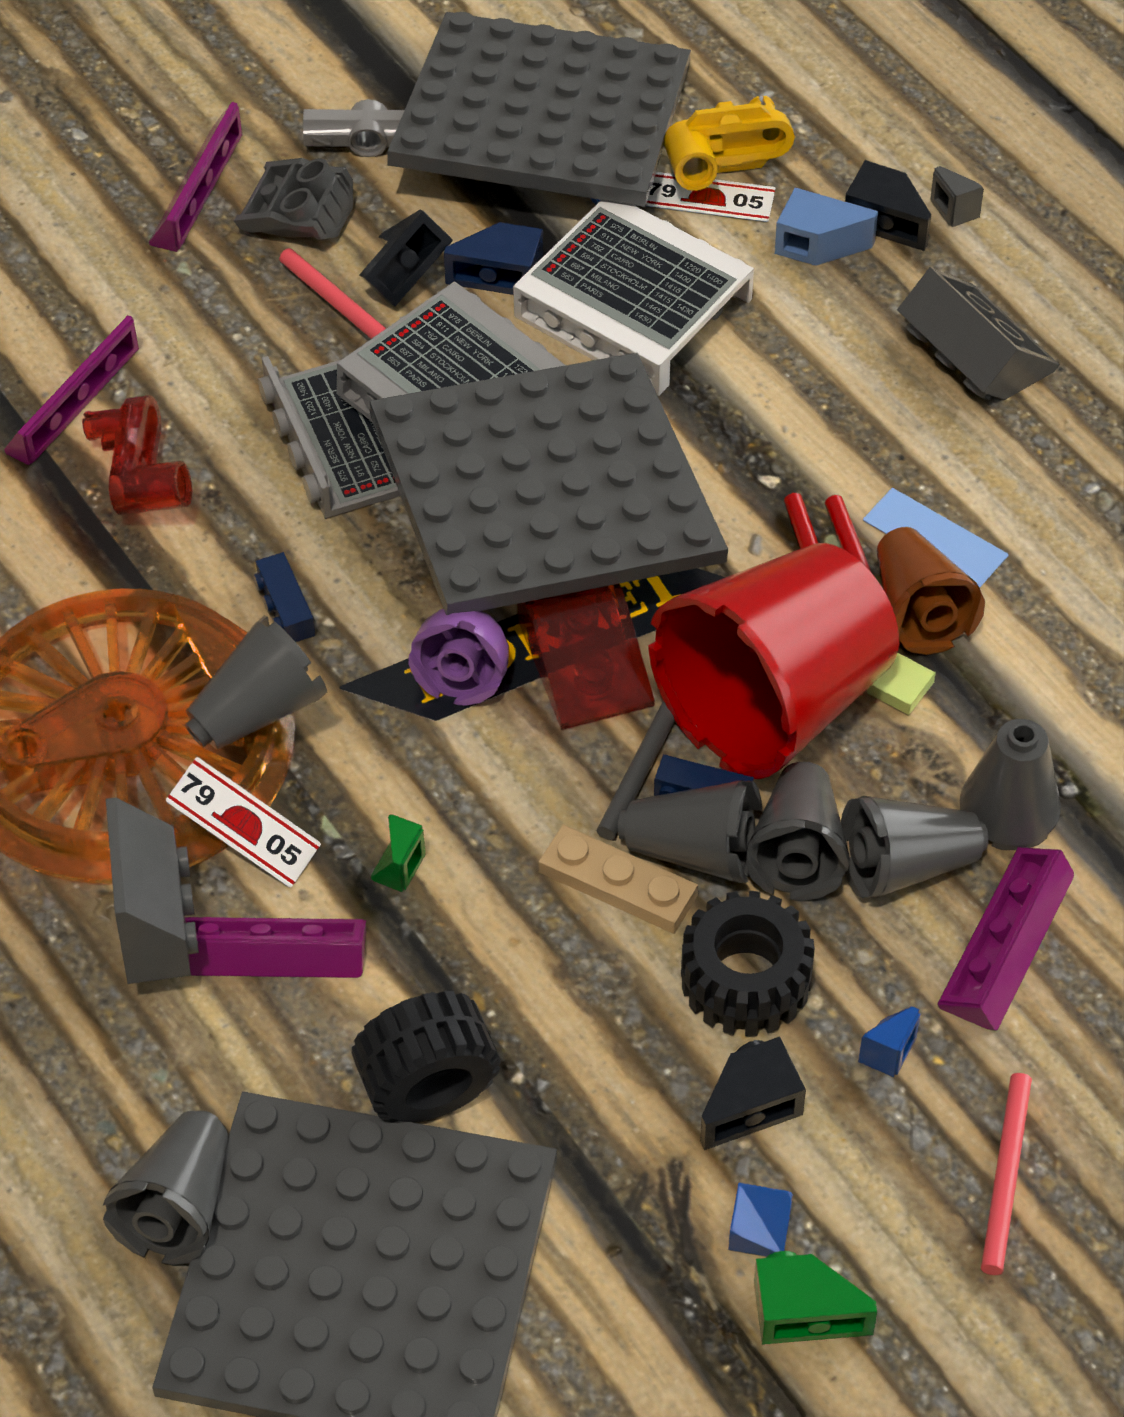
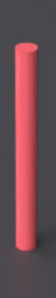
[279,248,386,339]
[981,1073,1032,1275]

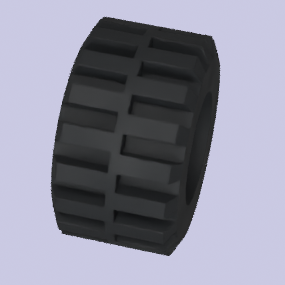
[681,891,815,1036]
[351,991,501,1123]

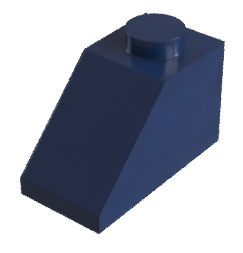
[444,222,543,295]

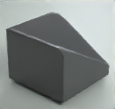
[930,166,984,227]

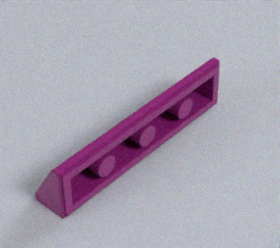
[149,102,242,252]
[4,315,139,466]
[937,847,1074,1030]
[185,917,366,978]

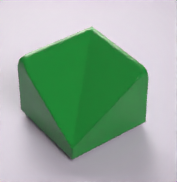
[371,814,426,892]

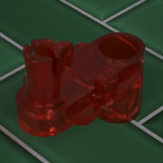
[82,395,193,515]

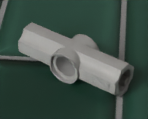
[303,99,405,157]

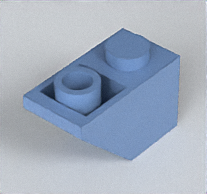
[774,188,878,266]

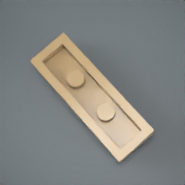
[539,824,698,934]

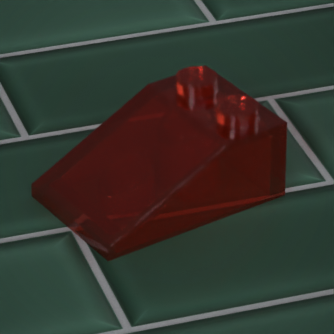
[517,584,655,730]

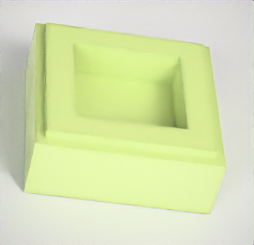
[867,653,936,715]

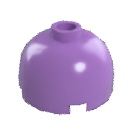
[408,609,509,706]

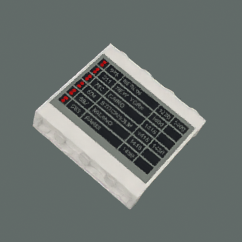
[513,200,754,396]

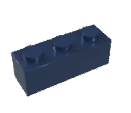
[253,552,316,642]
[654,754,754,796]

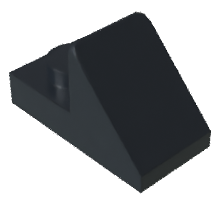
[359,209,453,307]

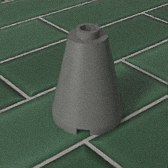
[184,615,327,750]
[960,719,1061,850]
[746,762,850,901]
[618,780,762,883]
[841,796,988,898]
[103,1111,228,1265]

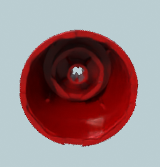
[648,543,899,779]

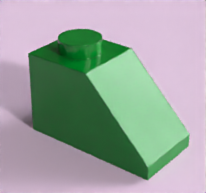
[754,1251,877,1345]

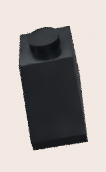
[845,160,931,251]
[700,1036,806,1150]

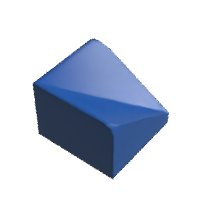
[858,1006,920,1077]
[728,1183,793,1257]

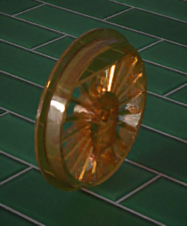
[0,588,296,884]

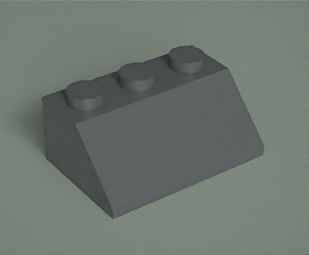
[897,267,1060,400]
[106,798,199,984]

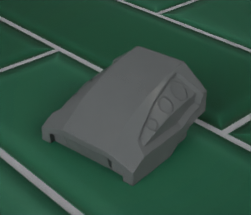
[234,158,353,240]

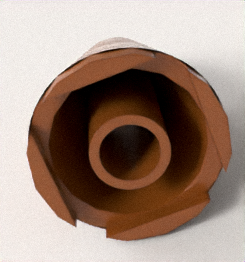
[877,527,985,655]

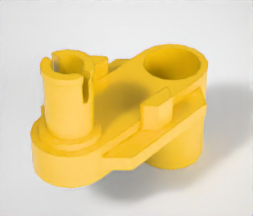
[664,96,795,191]

